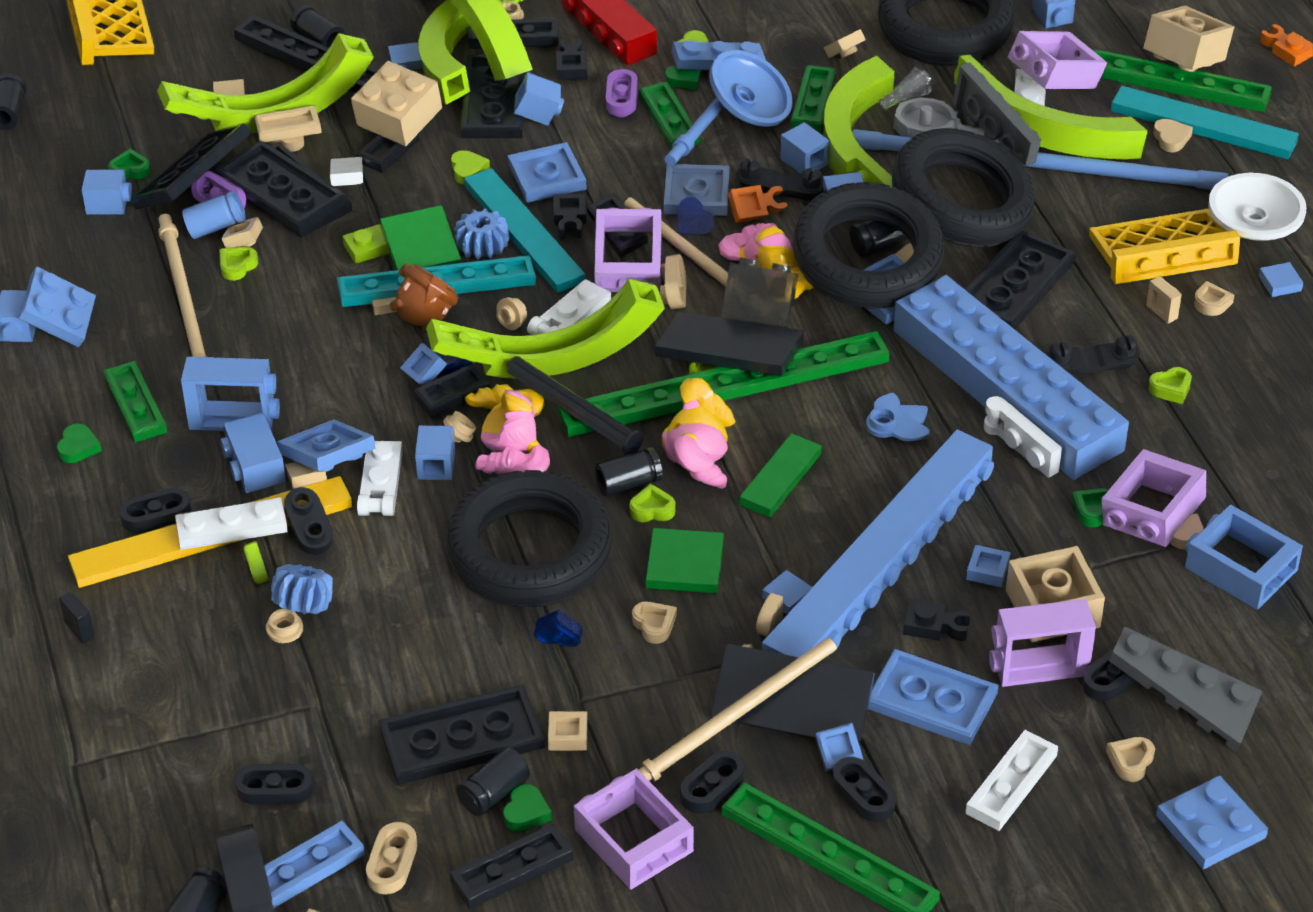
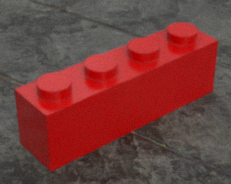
[561,0,657,66]

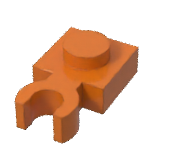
[1260,24,1313,67]
[727,185,787,224]

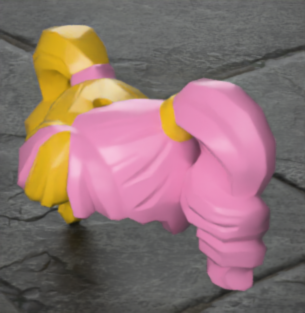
[718,223,815,302]
[661,378,735,489]
[465,384,550,475]

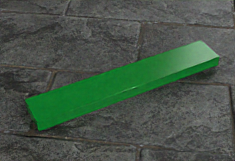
[1094,49,1272,113]
[722,782,940,912]

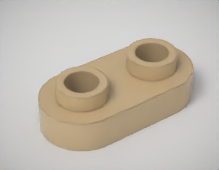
[660,254,687,310]
[366,822,417,894]

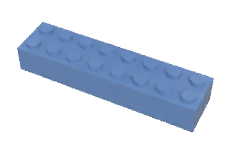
[894,275,1129,481]

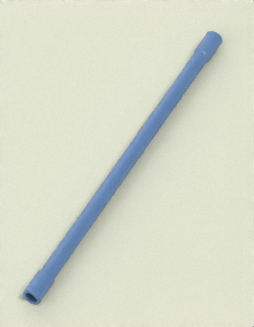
[853,129,1228,190]

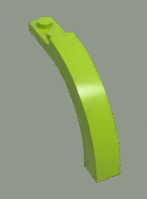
[418,0,523,105]
[449,0,533,81]
[157,33,374,133]
[954,55,1147,159]
[823,56,894,188]
[426,278,665,379]

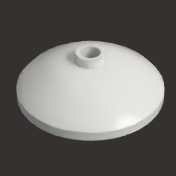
[1208,173,1306,241]

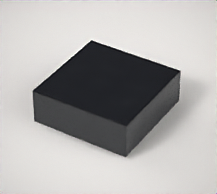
[59,592,94,643]

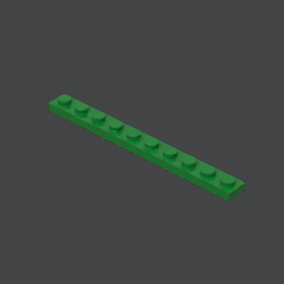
[558,331,889,437]

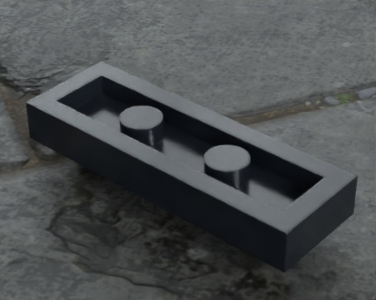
[469,18,559,49]
[450,824,573,909]

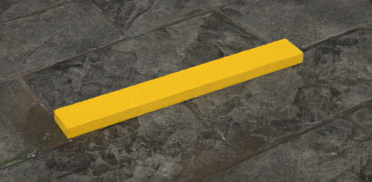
[68,476,352,588]

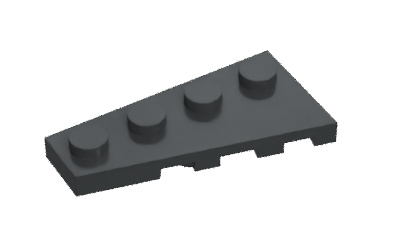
[952,62,1041,166]
[1109,626,1262,752]

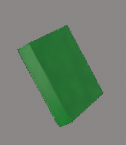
[380,205,461,270]
[646,528,724,594]

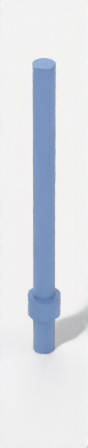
[665,98,723,166]

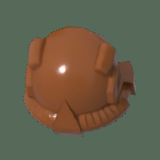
[390,263,459,332]

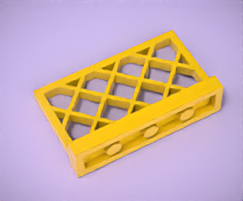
[66,0,154,65]
[1089,209,1240,284]

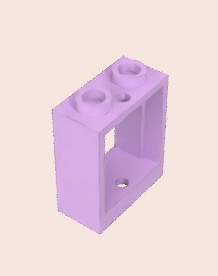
[1007,31,1107,89]
[595,208,662,292]
[1102,449,1206,547]
[989,599,1096,687]
[574,768,693,890]

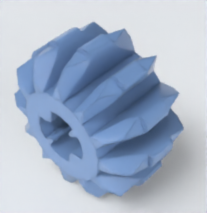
[454,208,509,261]
[271,564,333,614]

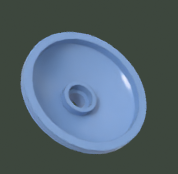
[709,50,792,127]

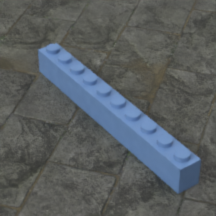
[762,429,994,662]

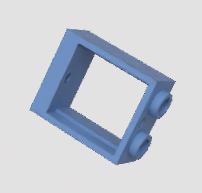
[181,357,280,431]
[1185,504,1303,610]

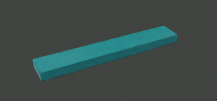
[1111,86,1299,159]
[464,168,585,294]
[337,255,536,307]

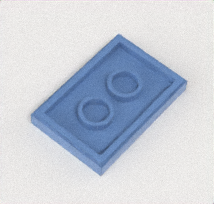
[868,649,998,746]

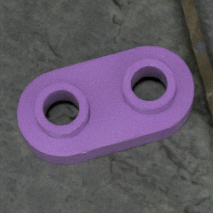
[606,69,638,117]
[191,171,246,208]

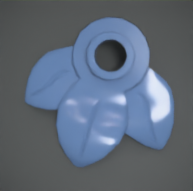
[866,393,930,441]

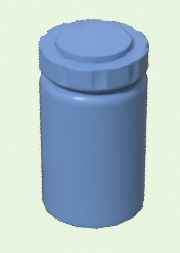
[182,191,246,239]

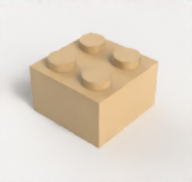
[1143,6,1234,71]
[351,61,442,146]
[1006,546,1105,642]

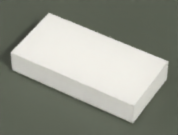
[330,157,363,186]

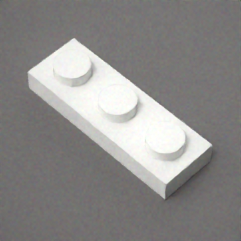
[175,498,287,550]
[966,730,1058,831]

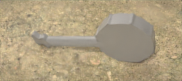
[893,97,1000,143]

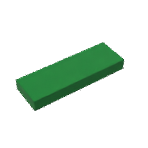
[791,65,836,133]
[639,82,700,150]
[103,361,167,443]
[740,433,822,518]

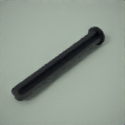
[507,356,644,454]

